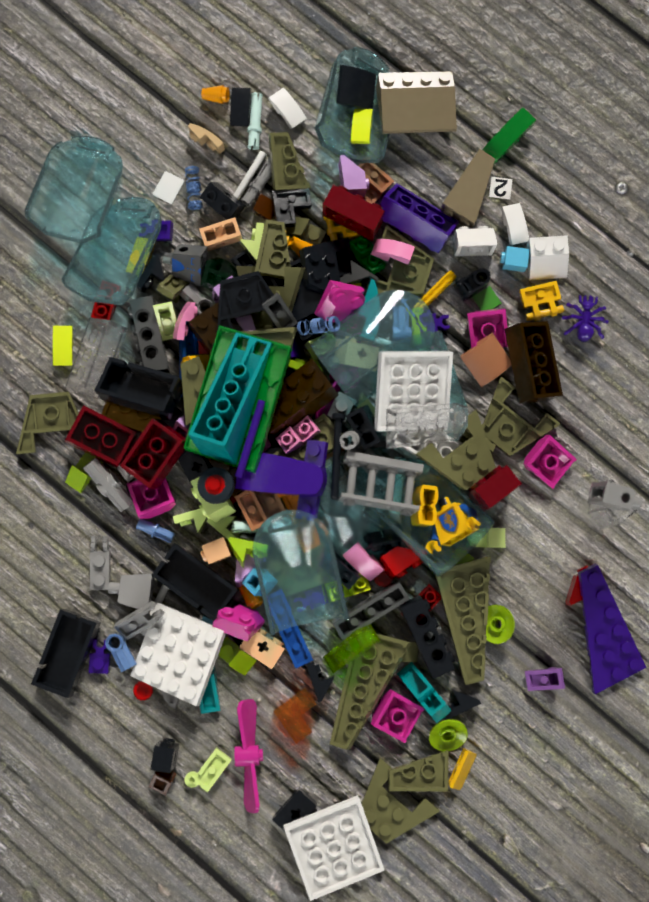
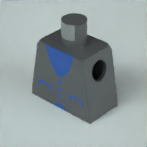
[163,244,208,287]

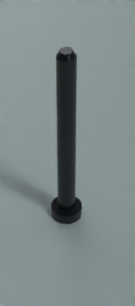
[331,413,345,500]

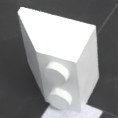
[454,226,497,256]
[526,235,569,281]

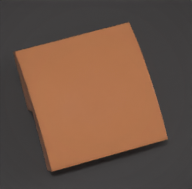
[358,157,394,204]
[460,333,511,388]
[234,490,288,532]

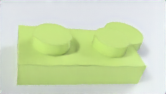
[185,747,232,793]

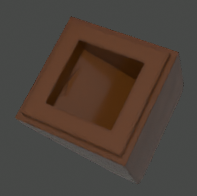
[253,194,274,220]
[149,771,176,796]

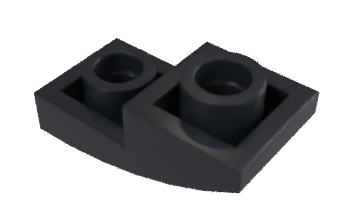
[230,88,251,126]

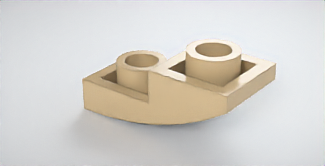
[188,123,225,154]

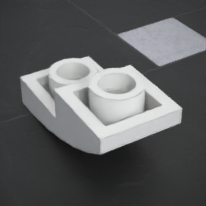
[268,88,307,129]
[501,203,529,245]

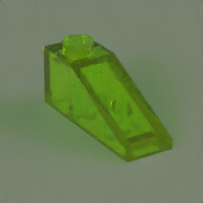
[323,624,381,673]

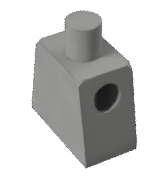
[327,391,357,431]
[587,481,642,511]
[108,574,155,609]

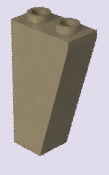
[441,149,495,229]

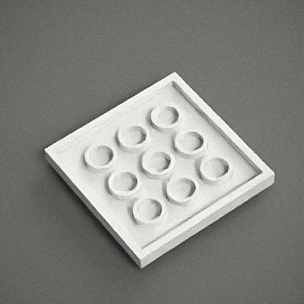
[374,351,453,431]
[130,602,226,706]
[283,795,384,901]

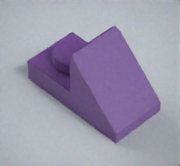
[525,667,565,691]

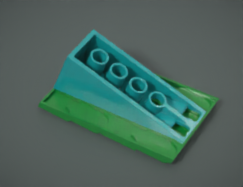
[184,325,292,473]

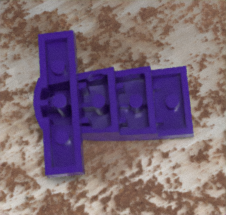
[235,440,328,521]

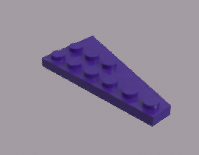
[578,563,646,694]

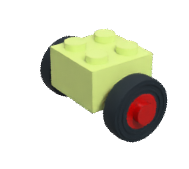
[190,467,241,523]

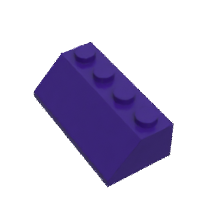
[380,183,459,254]

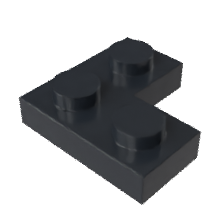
[271,189,312,227]

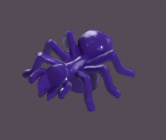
[562,295,609,342]

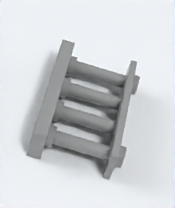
[338,451,424,516]

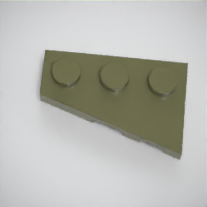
[268,132,311,191]
[255,220,291,279]
[181,356,206,426]
[388,750,449,792]

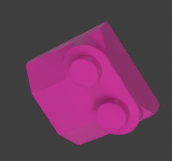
[314,280,365,324]
[467,308,508,348]
[523,435,577,489]
[127,478,176,519]
[212,604,265,642]
[371,689,425,743]

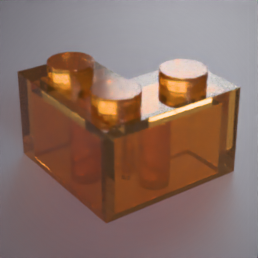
[273,686,317,744]

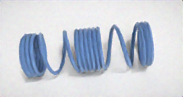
[185,166,203,210]
[297,316,340,336]

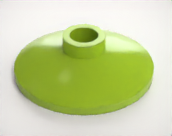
[486,605,515,644]
[429,720,468,751]

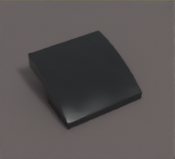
[336,65,376,109]
[281,277,323,322]

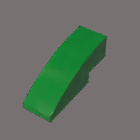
[482,107,536,164]

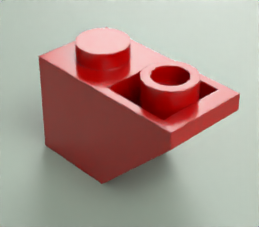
[378,546,426,580]

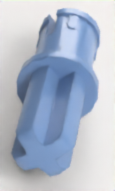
[136,519,175,543]

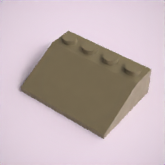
[376,71,457,134]

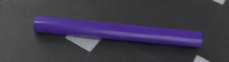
[235,399,266,478]

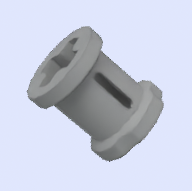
[339,430,360,450]

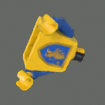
[426,497,481,555]

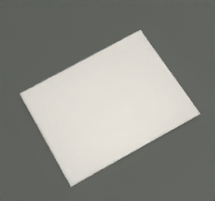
[152,171,185,205]

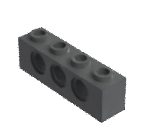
[128,295,170,373]
[331,580,410,640]

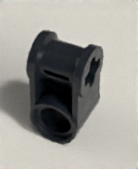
[453,268,491,301]

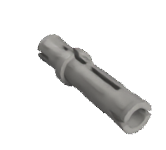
[241,156,272,207]

